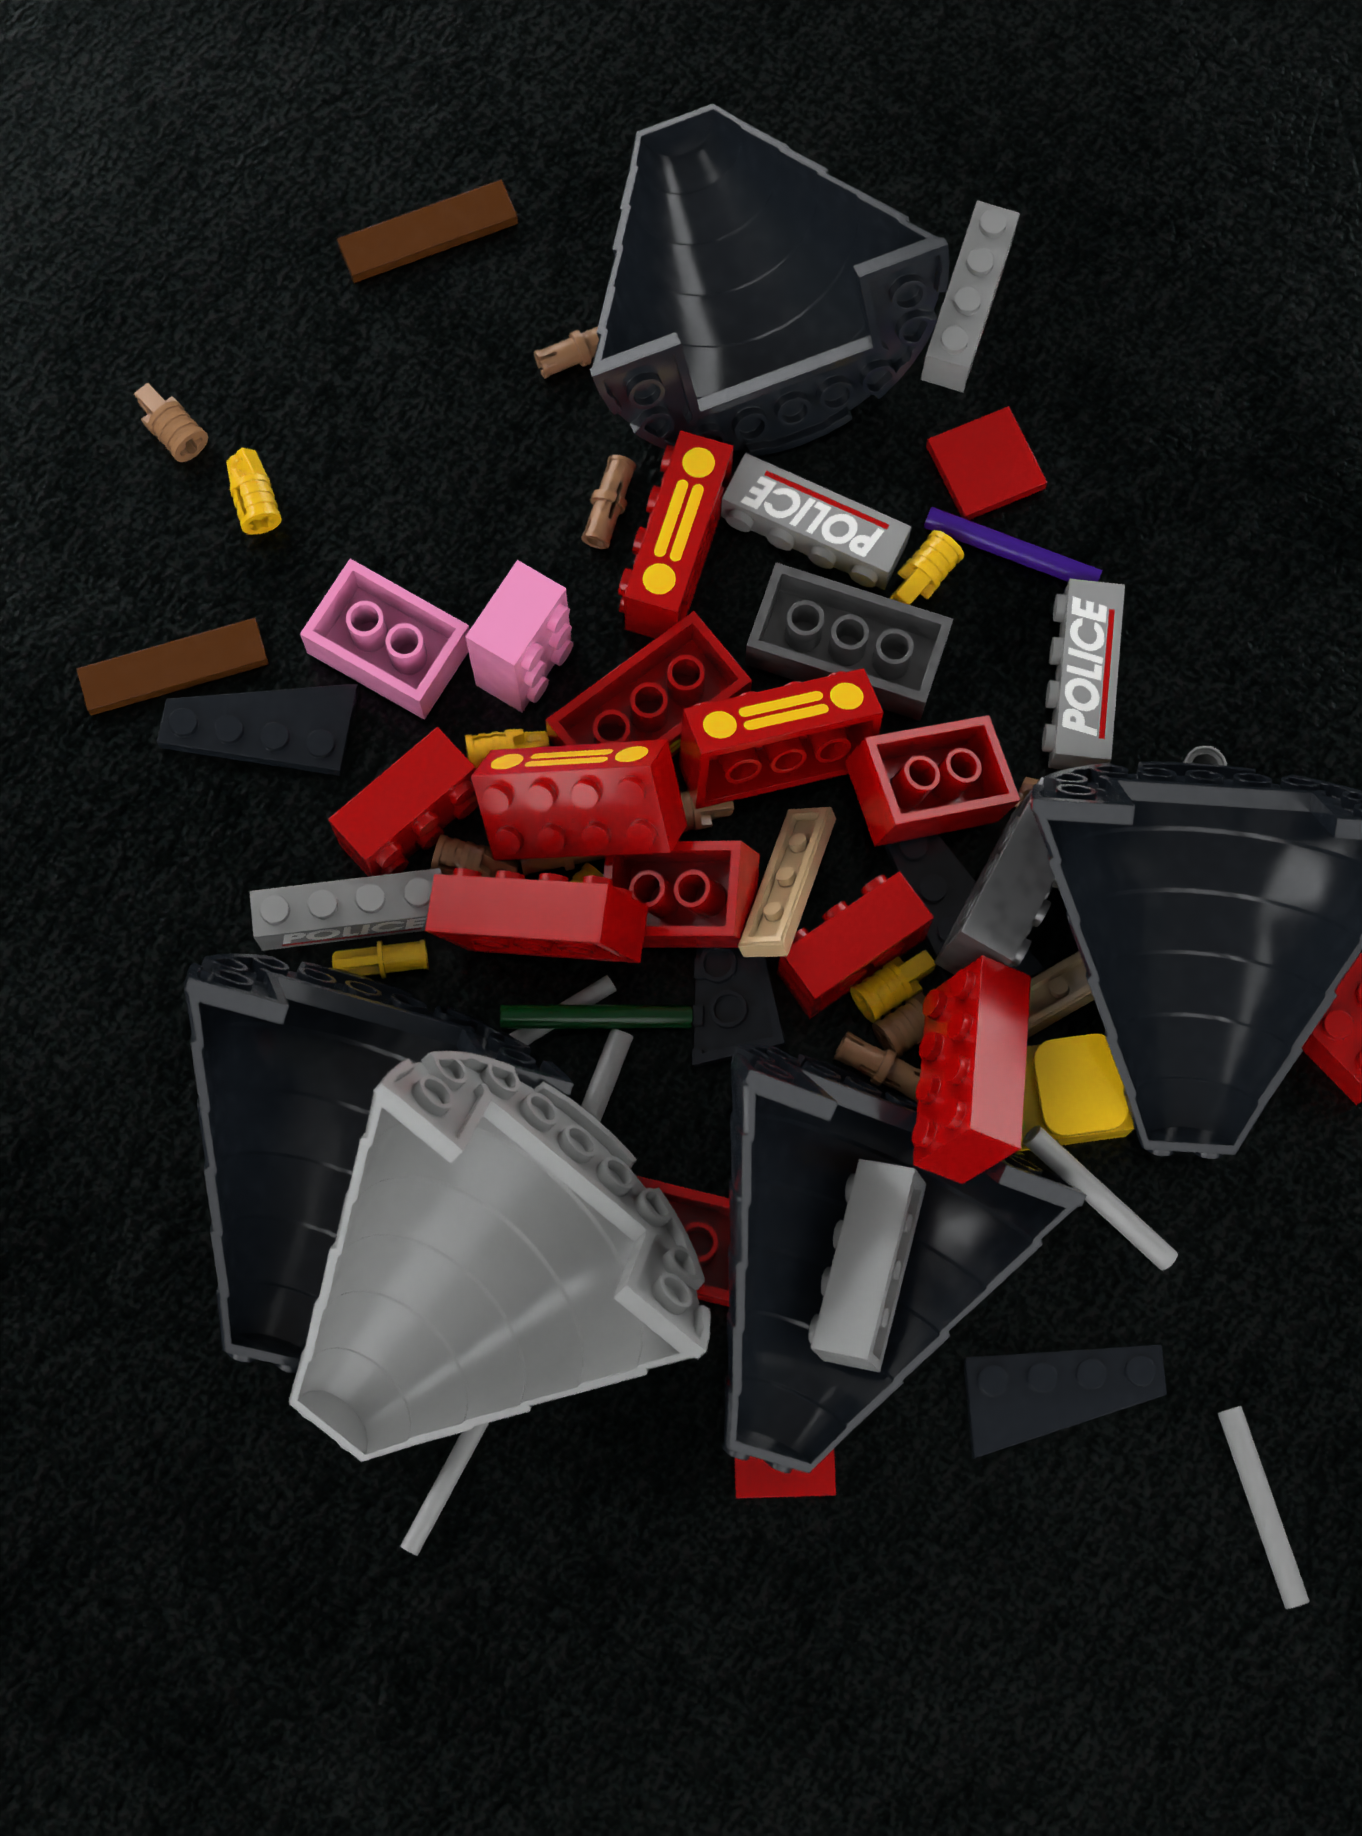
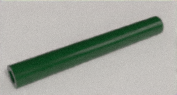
[500,1005,693,1029]

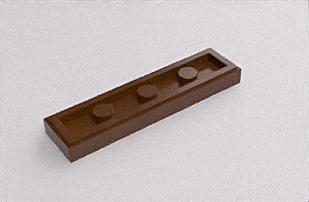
[337,179,518,283]
[77,618,269,716]

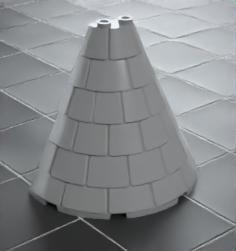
[289,1051,711,1462]

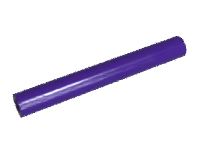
[924,507,1102,582]

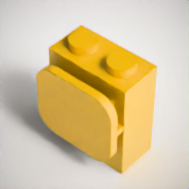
[1018,1034,1134,1151]

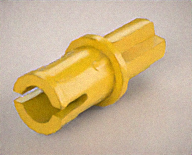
[332,939,429,979]

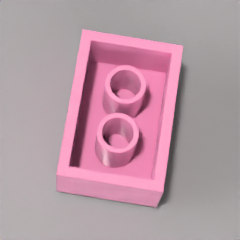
[300,559,470,720]
[465,560,573,712]

